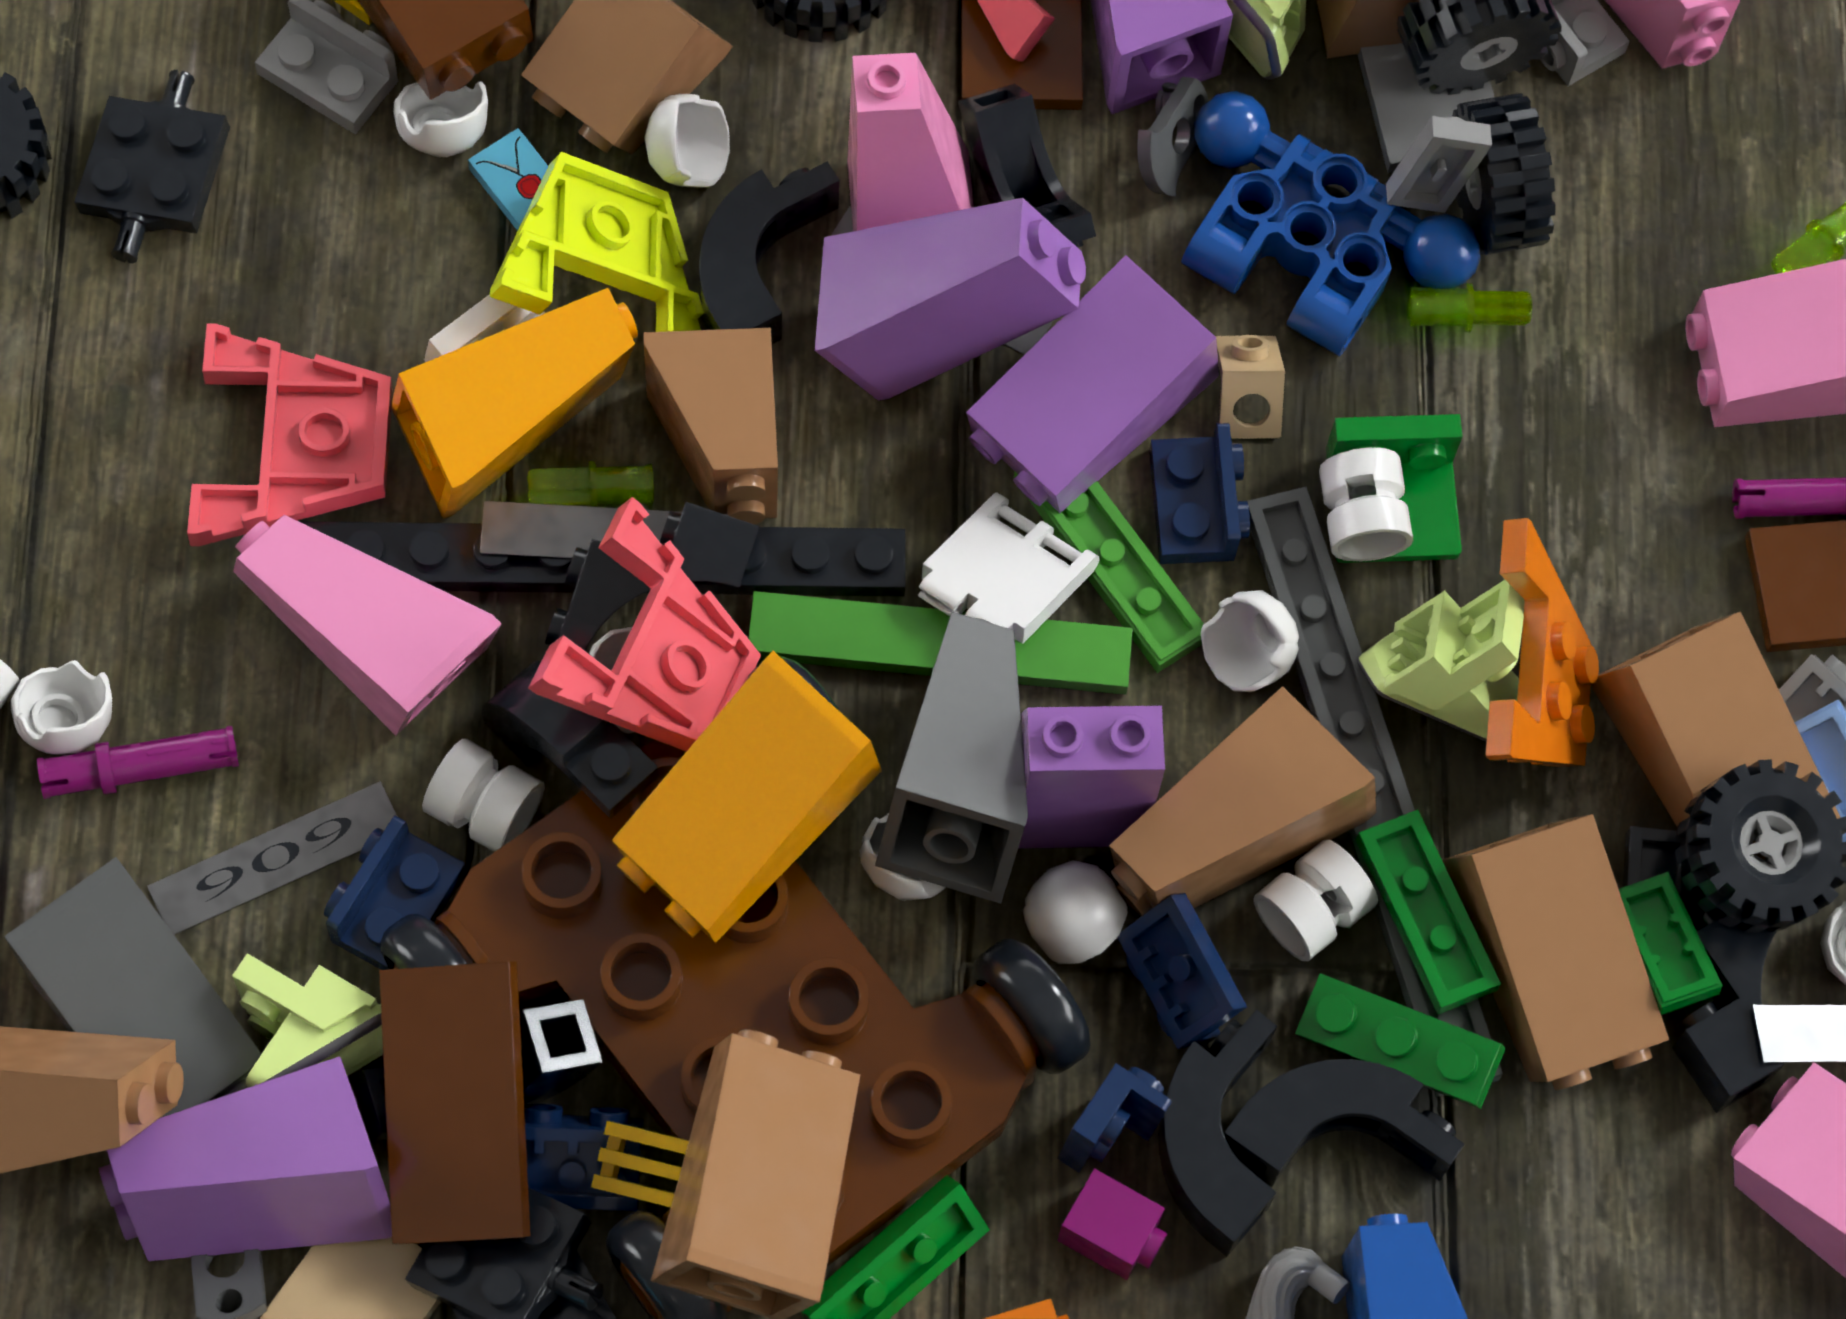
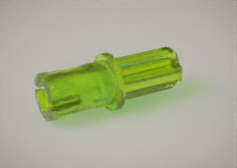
[1771,202,1846,274]
[1408,283,1533,332]
[527,461,654,507]

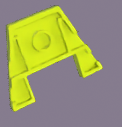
[490,152,704,332]

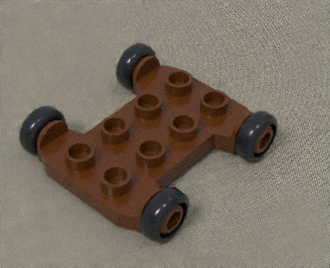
[380,656,1091,1319]

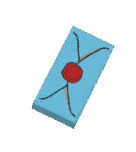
[468,128,548,231]

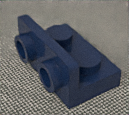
[1149,423,1250,564]
[324,815,467,970]
[1117,893,1247,1049]
[1057,1063,1172,1173]
[524,1103,644,1211]

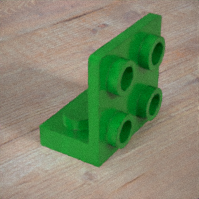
[1325,414,1463,563]

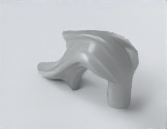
[1246,1246,1350,1319]

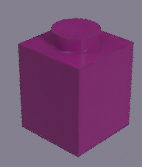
[1057,1168,1168,1280]

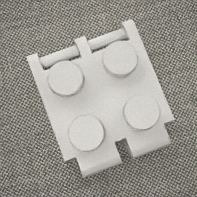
[918,492,1100,644]

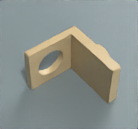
[1215,335,1285,439]

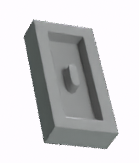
[1386,116,1492,213]

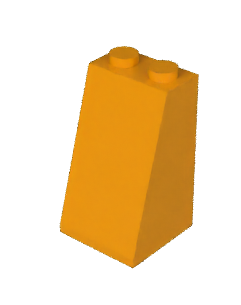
[391,287,638,519]
[612,651,882,943]

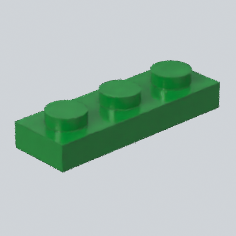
[1355,809,1501,1015]
[1295,973,1506,1109]
[800,1175,990,1319]

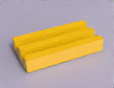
[591,1121,689,1207]

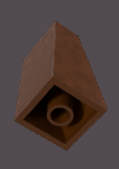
[357,0,534,100]

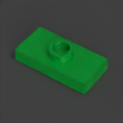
[1619,872,1723,1015]

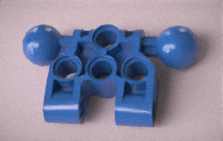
[1181,91,1480,356]

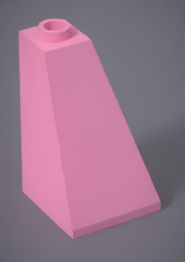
[847,53,974,231]
[233,515,501,736]

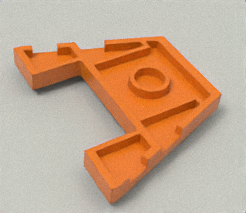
[1486,518,1599,767]

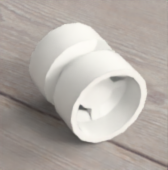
[1319,447,1413,561]
[422,739,545,852]
[1253,840,1378,961]

